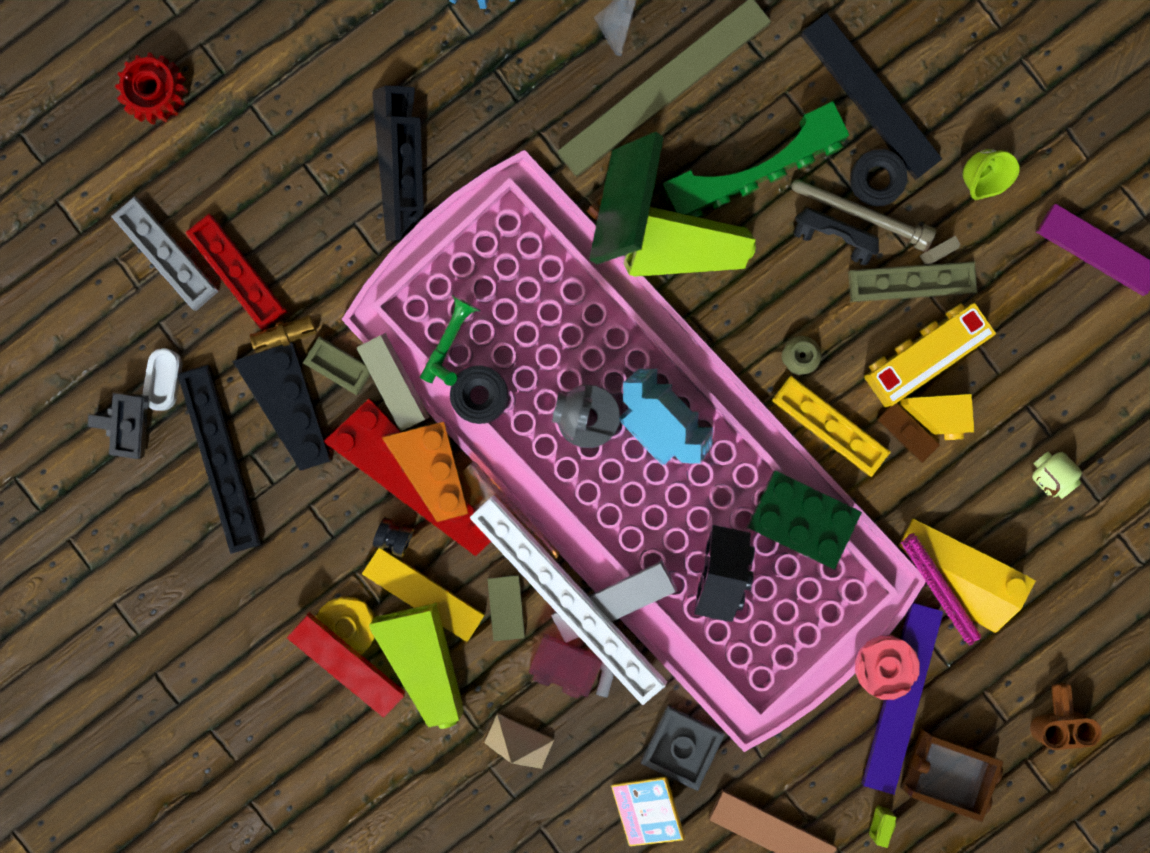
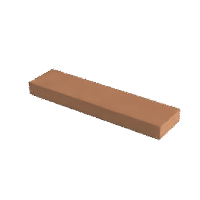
[709,789,837,853]

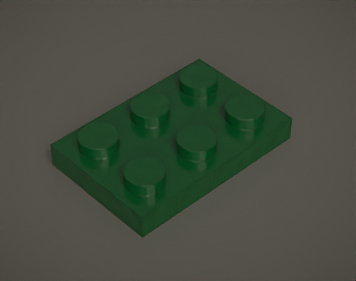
[746,470,862,570]

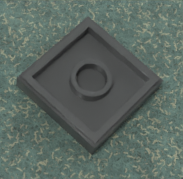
[641,705,725,791]

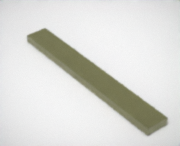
[557,0,771,178]

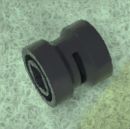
[372,517,414,557]

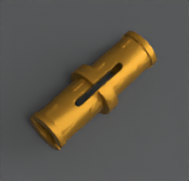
[249,315,317,353]

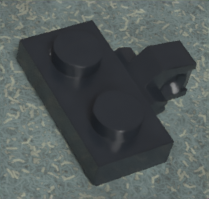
[88,391,149,459]

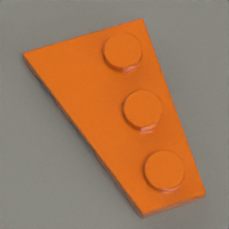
[382,422,468,522]

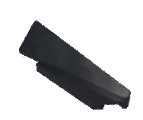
[372,86,424,241]

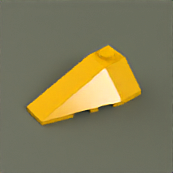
[898,519,1036,633]

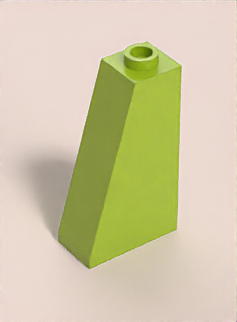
[623,207,756,277]
[369,603,464,729]

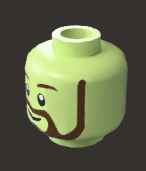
[1032,452,1082,499]

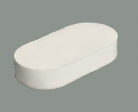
[143,348,182,411]

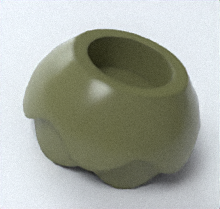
[782,336,821,375]

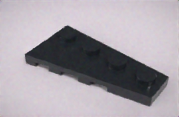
[232,342,332,471]

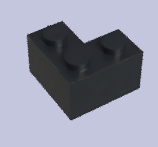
[694,525,755,622]

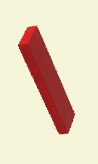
[185,213,288,331]
[287,612,405,718]

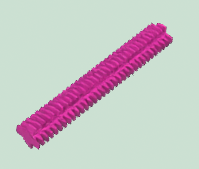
[901,533,981,645]

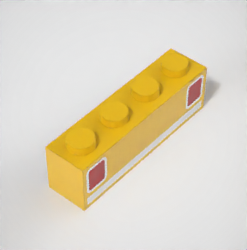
[863,303,996,407]

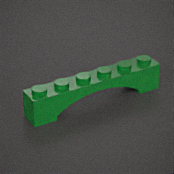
[661,101,849,218]

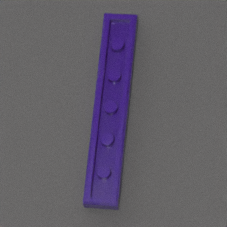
[862,603,943,795]

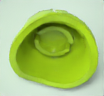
[962,149,1020,200]

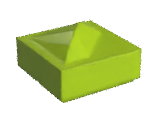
[869,806,896,848]

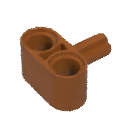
[1030,683,1102,750]

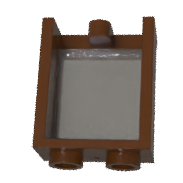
[900,729,1003,822]

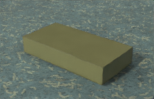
[303,337,371,396]
[487,575,525,641]

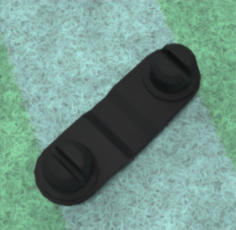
[793,207,879,265]

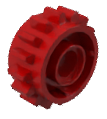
[115,53,188,125]

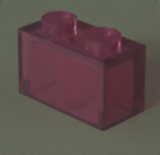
[528,633,602,698]

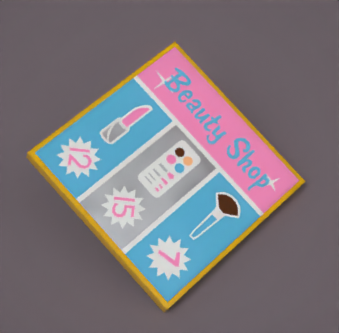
[611,776,685,846]

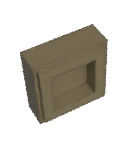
[920,236,961,265]

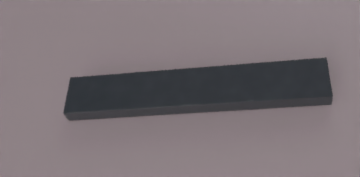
[800,13,942,180]
[177,365,263,554]

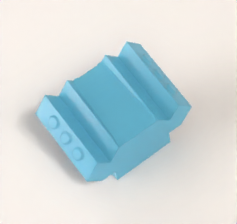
[619,369,713,465]

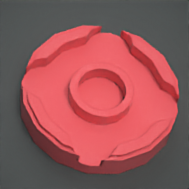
[855,635,920,700]

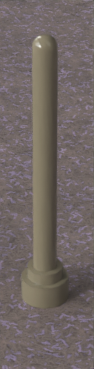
[791,180,936,252]

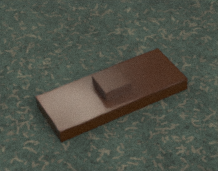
[877,403,940,463]

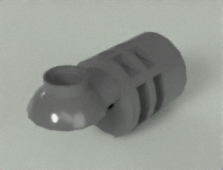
[552,385,620,448]

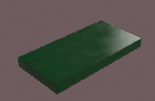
[589,132,663,264]

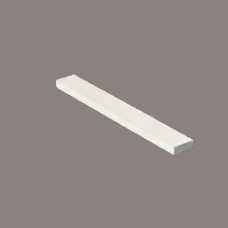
[470,495,667,705]

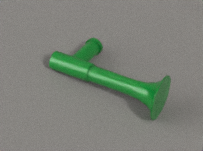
[420,295,481,386]

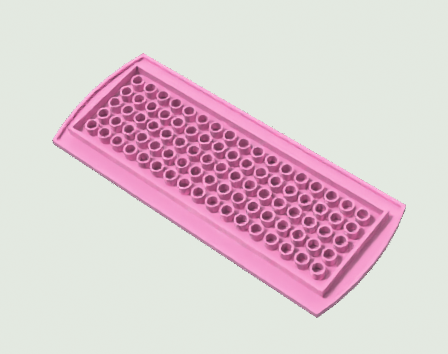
[342,150,926,752]

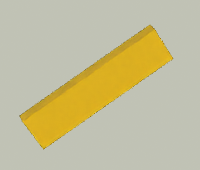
[771,376,890,477]
[362,548,485,642]

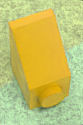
[900,394,974,440]

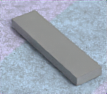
[111,196,219,311]
[551,561,677,643]

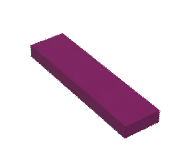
[1036,204,1150,296]

